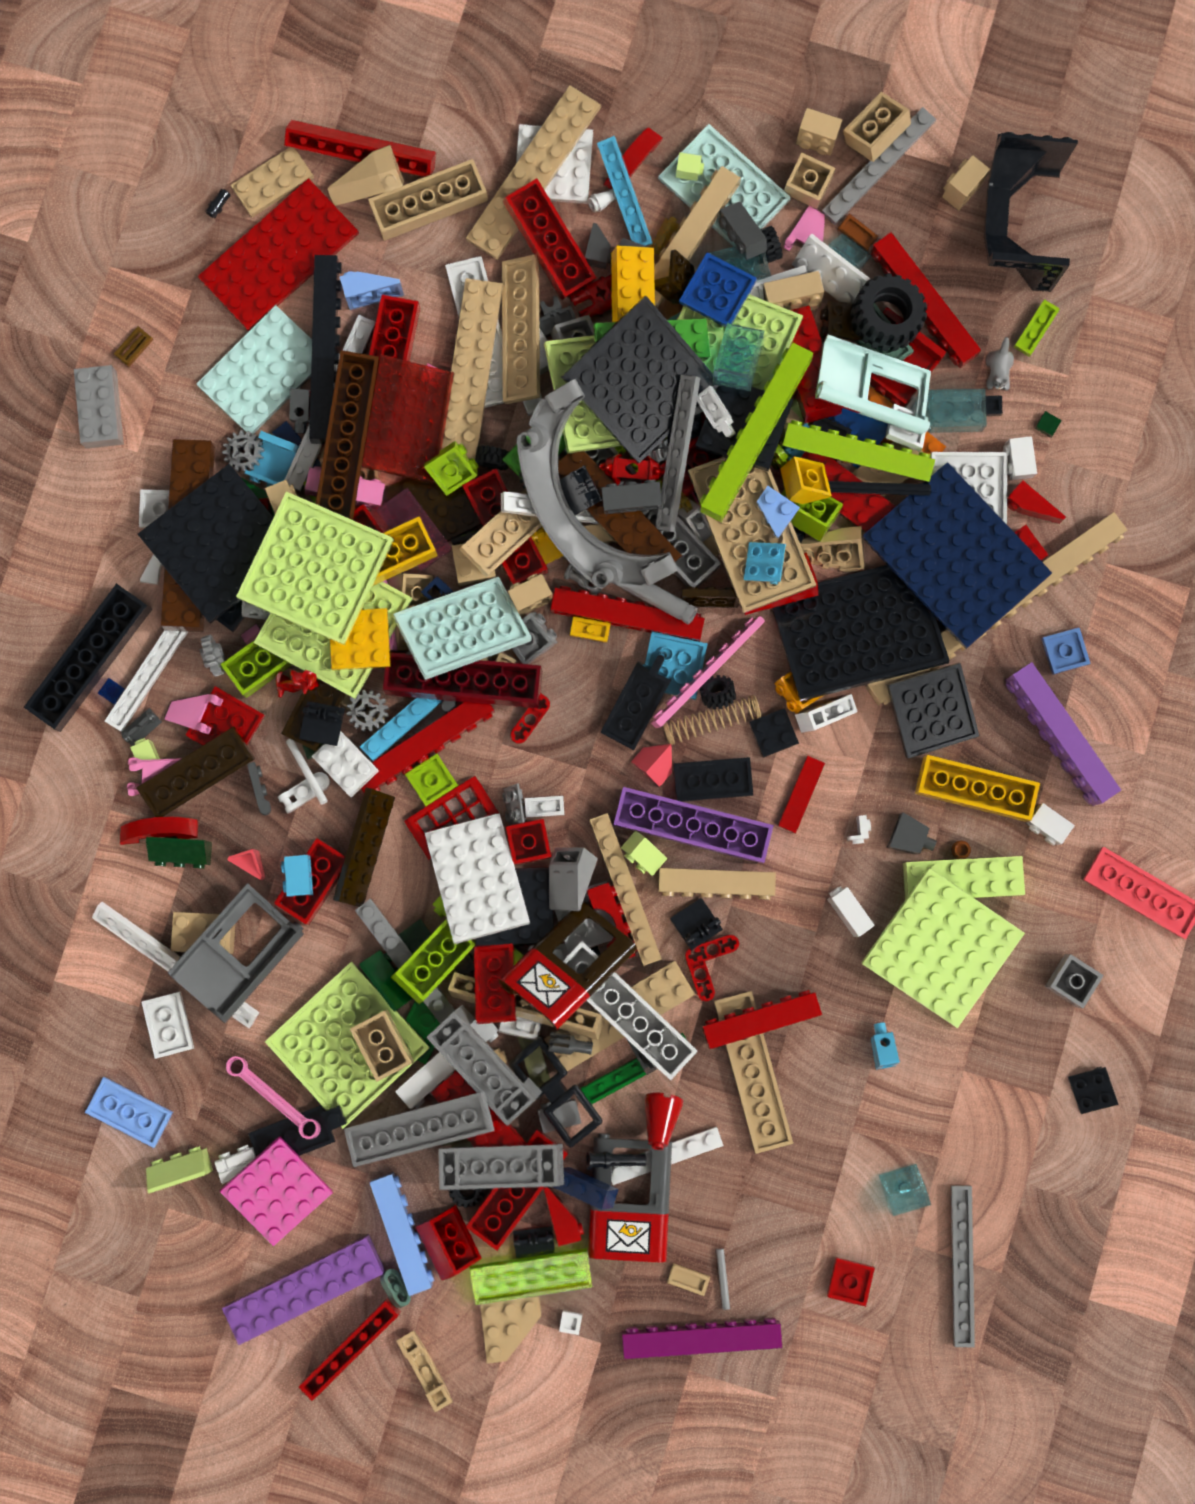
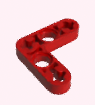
[510,693,550,744]
[685,935,739,1001]

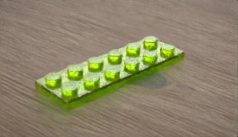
[470,1248,593,1305]

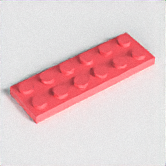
[1083,847,1195,939]

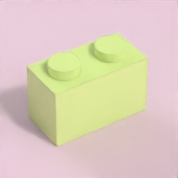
[621,830,667,876]

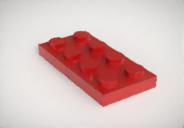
[474,943,517,1025]

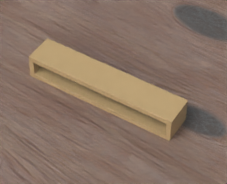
[658,868,776,900]

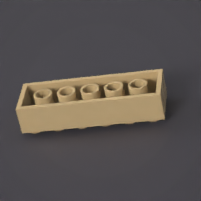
[368,159,488,241]

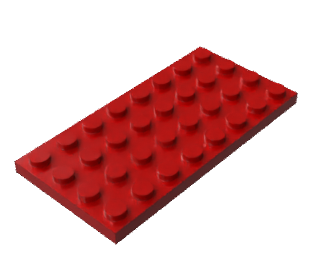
[198,178,359,332]

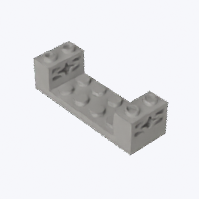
[426,1005,542,1126]
[439,1144,564,1190]

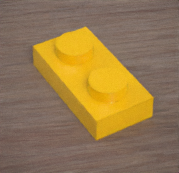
[570,616,611,643]

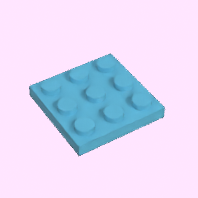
[645,632,708,700]

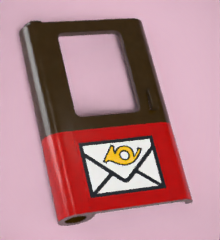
[499,902,637,1030]

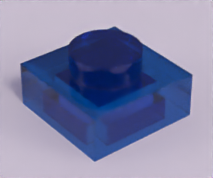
[98,678,125,705]

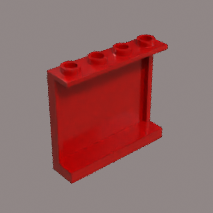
[870,307,946,407]

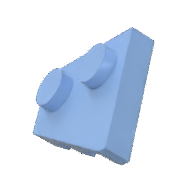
[756,486,800,539]

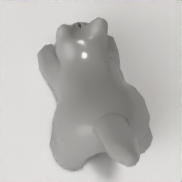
[986,337,1014,391]

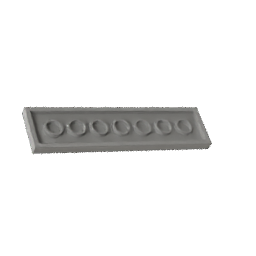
[344,1091,495,1167]

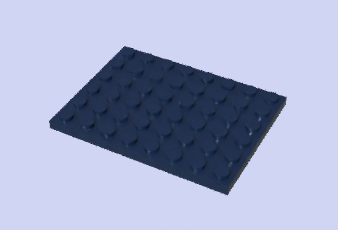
[862,462,1052,649]

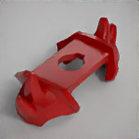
[599,453,665,486]
[276,670,319,698]

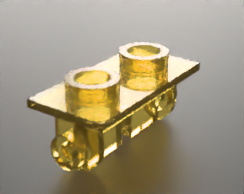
[650,216,681,255]

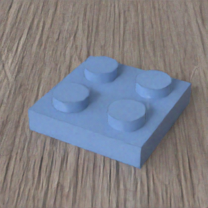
[1041,627,1091,675]

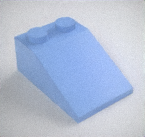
[339,271,404,310]

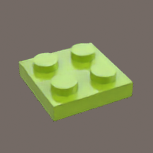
[405,754,458,806]

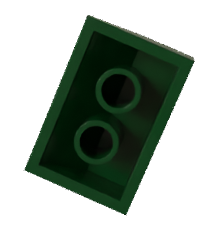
[146,837,212,869]
[359,950,413,1012]

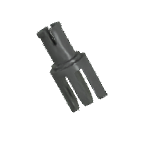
[548,1032,593,1055]

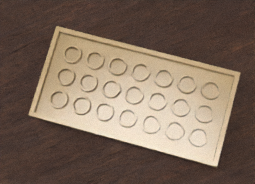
[688,457,816,614]

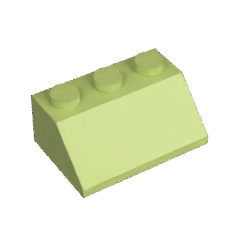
[146,1146,213,1194]

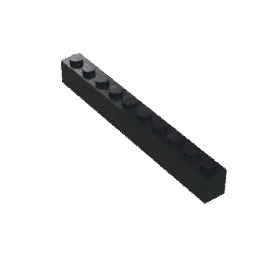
[309,255,342,444]

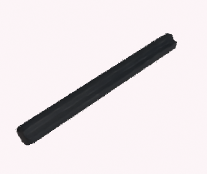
[828,481,931,496]

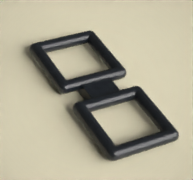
[509,1037,603,1148]

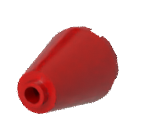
[644,1092,683,1150]

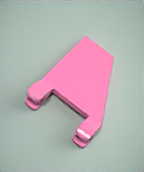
[783,206,825,251]
[165,694,223,734]
[127,758,182,796]

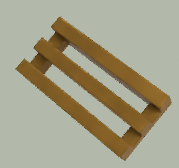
[114,326,154,367]

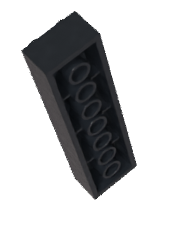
[24,583,152,732]

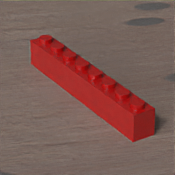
[284,120,436,177]
[871,232,981,368]
[550,586,705,642]
[361,702,495,792]

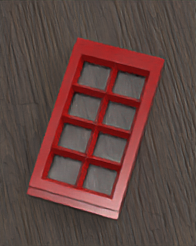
[404,776,499,860]

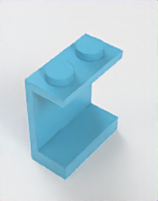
[245,431,299,487]

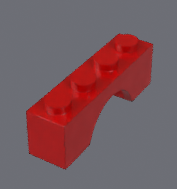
[587,882,637,959]

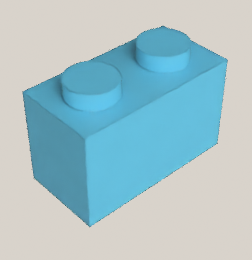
[281,855,313,897]

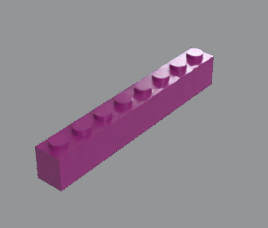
[622,1317,783,1359]

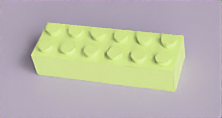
[903,856,1025,899]

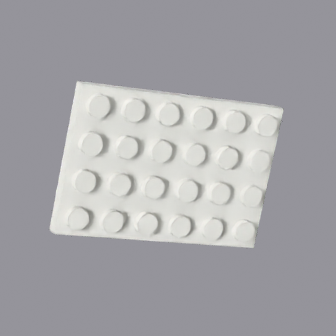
[425,813,530,944]

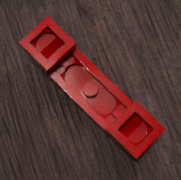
[604,127,663,190]
[120,817,198,845]

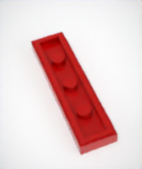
[778,756,825,834]

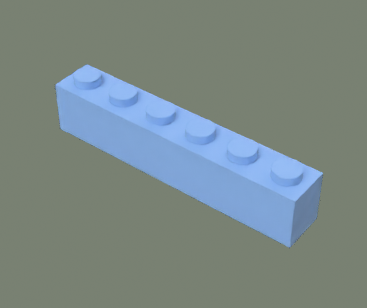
[370,1172,435,1296]

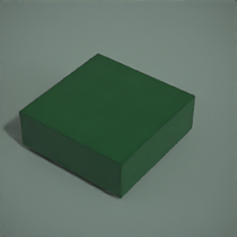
[1035,411,1062,438]

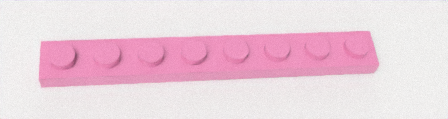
[651,616,765,728]

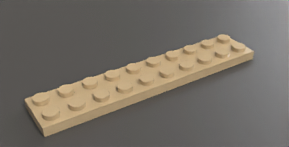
[466,85,601,260]
[438,278,503,460]

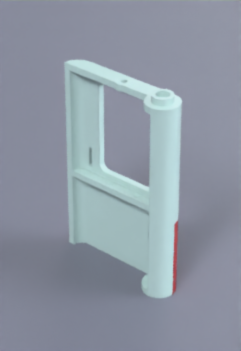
[815,335,931,435]

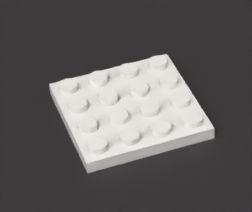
[516,125,593,204]
[930,452,1007,524]

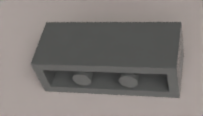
[718,201,767,260]
[602,480,662,514]

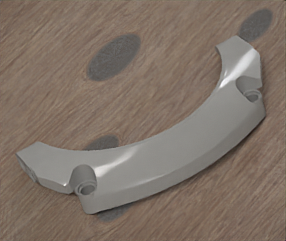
[517,379,679,588]

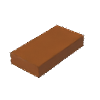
[837,213,878,252]

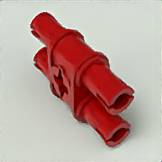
[569,274,612,318]

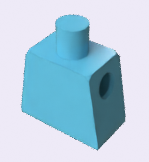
[871,1022,900,1070]

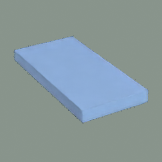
[85,1077,173,1148]

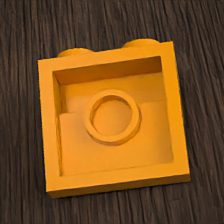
[774,671,825,714]

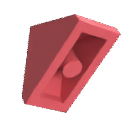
[631,744,672,787]
[227,849,265,880]

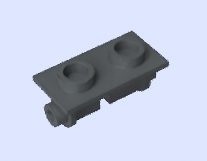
[121,708,162,746]

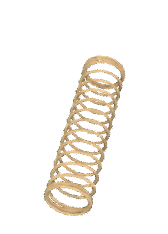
[663,695,761,745]

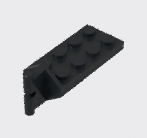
[600,651,672,750]

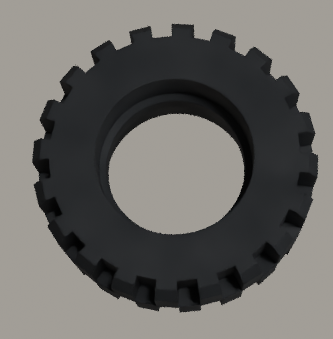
[850,274,927,351]

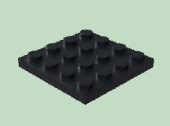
[695,377,793,472]
[887,663,979,759]
[476,867,553,947]

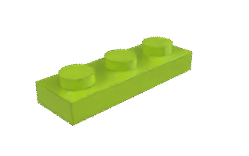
[1014,299,1060,357]

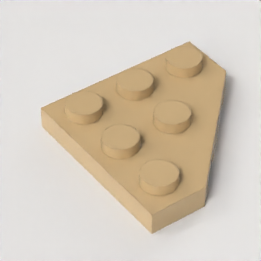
[480,1295,541,1364]

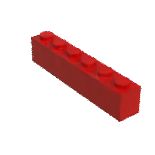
[702,990,822,1049]
[299,1297,401,1401]

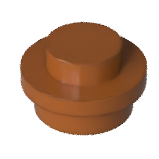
[951,840,971,859]

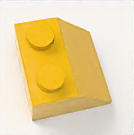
[780,456,832,504]

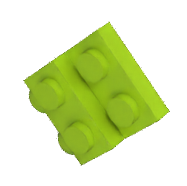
[424,441,478,496]

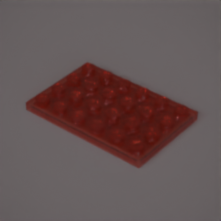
[362,355,454,484]

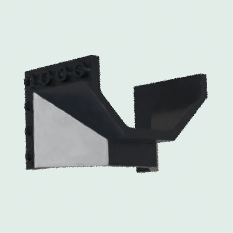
[984,132,1078,292]

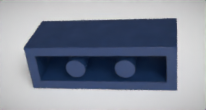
[553,1167,619,1210]

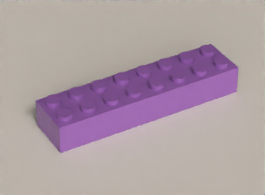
[1005,662,1121,806]
[613,787,774,864]
[222,1234,385,1345]

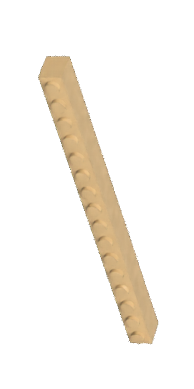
[865,512,1127,706]

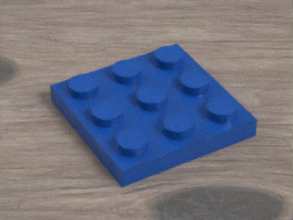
[679,252,757,329]
[828,408,888,469]

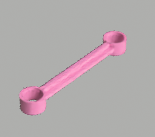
[226,1056,321,1139]

